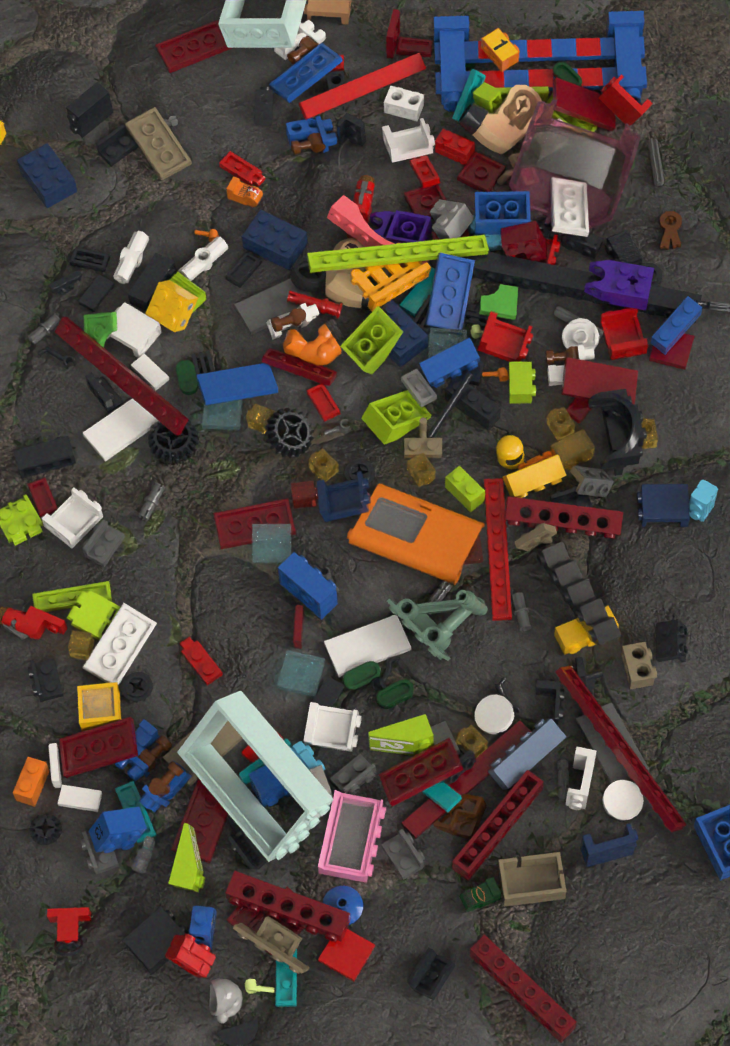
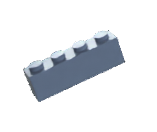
[488,718,566,790]

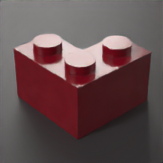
[501,221,547,262]

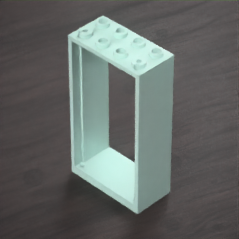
[218,0,307,48]
[177,691,334,862]

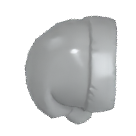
[209,978,243,1023]

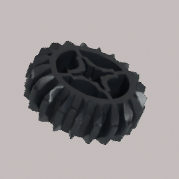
[264,407,314,458]
[148,420,199,464]

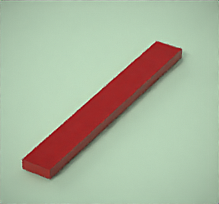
[299,53,426,120]
[484,478,512,621]

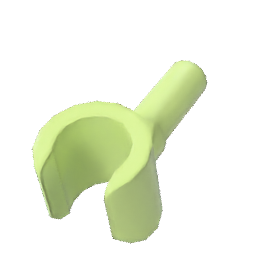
[470,325,483,339]
[245,979,275,994]

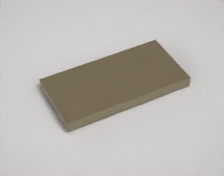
[125,107,192,181]
[163,721,243,786]

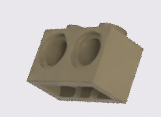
[621,642,657,689]

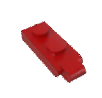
[219,151,266,187]
[410,155,440,188]
[179,637,223,686]

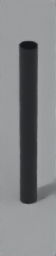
[427,372,474,438]

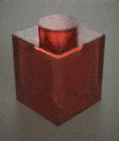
[291,481,318,509]

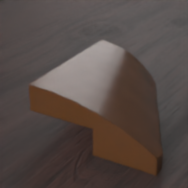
[434,794,487,839]

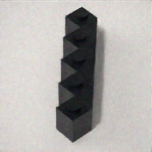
[537,541,621,645]

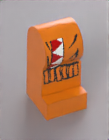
[226,176,263,207]

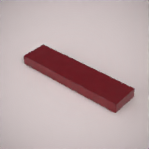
[262,348,337,387]

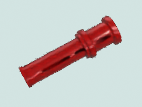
[287,290,343,319]

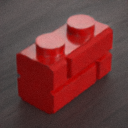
[435,128,475,165]
[165,933,216,978]

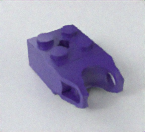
[370,210,432,244]
[584,260,654,310]

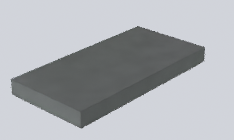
[234,278,313,335]
[576,702,650,784]

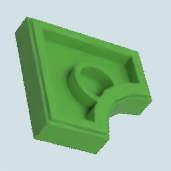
[479,284,518,320]
[84,312,117,348]

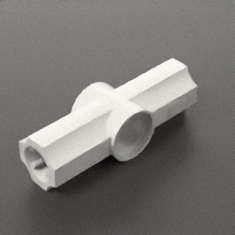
[113,231,149,284]
[178,237,228,281]

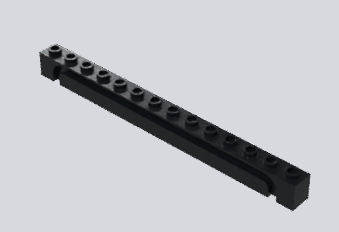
[462,252,702,323]

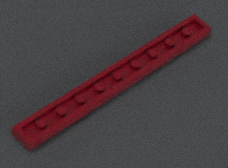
[55,317,189,435]
[555,666,687,832]

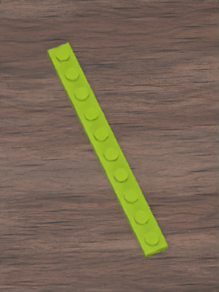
[307,235,489,273]

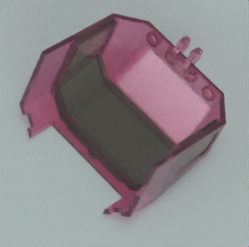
[509,99,641,229]

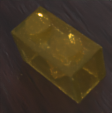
[550,429,595,470]

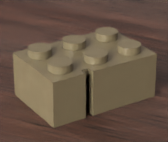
[498,852,567,907]

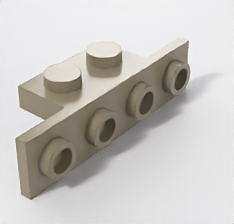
[233,916,310,974]

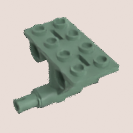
[387,590,488,661]

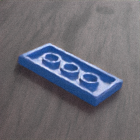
[269,43,343,103]
[425,253,475,333]
[197,363,278,405]

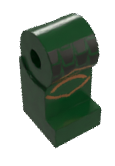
[459,877,501,912]

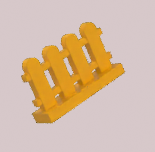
[351,243,431,311]

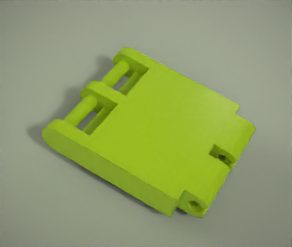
[0,494,43,546]
[67,590,121,640]

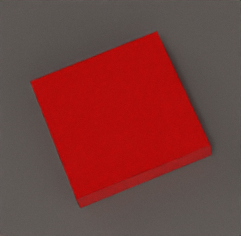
[318,929,375,982]

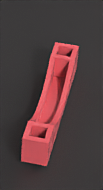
[327,195,429,274]

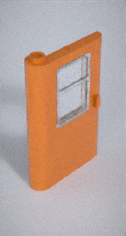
[347,483,485,585]

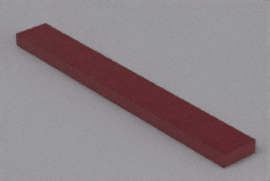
[402,721,531,839]

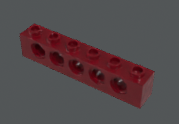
[504,496,623,539]
[452,770,544,881]
[225,871,351,942]
[470,934,577,1043]

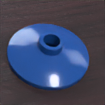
[322,886,363,925]

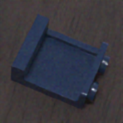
[317,471,371,522]
[637,484,690,527]
[580,823,638,868]

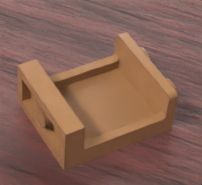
[304,0,352,24]

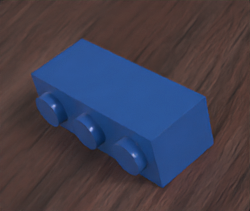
[651,296,702,355]

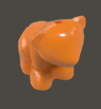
[283,324,342,366]

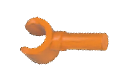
[195,229,219,242]
[482,367,509,381]

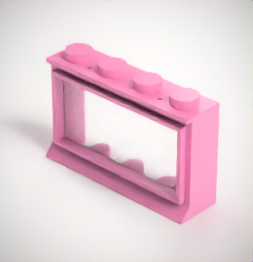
[318,790,386,883]

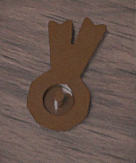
[660,211,682,250]

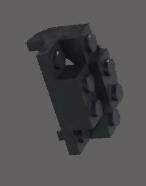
[588,389,647,476]

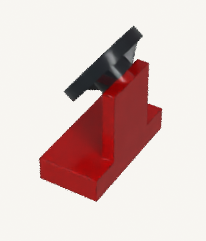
[47,907,91,956]

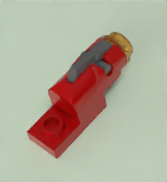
[347,175,375,238]
[0,606,67,640]

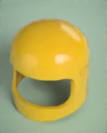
[496,435,524,469]

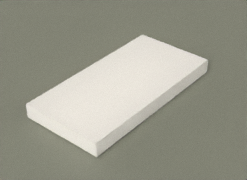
[550,177,589,237]
[83,398,160,461]
[83,603,157,685]
[324,615,411,678]

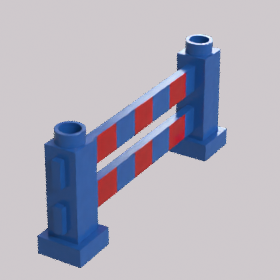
[434,11,647,112]

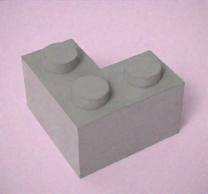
[429,199,474,239]

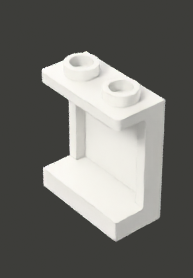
[382,118,435,163]
[107,302,162,358]
[42,487,103,548]
[303,702,362,752]
[565,747,597,810]

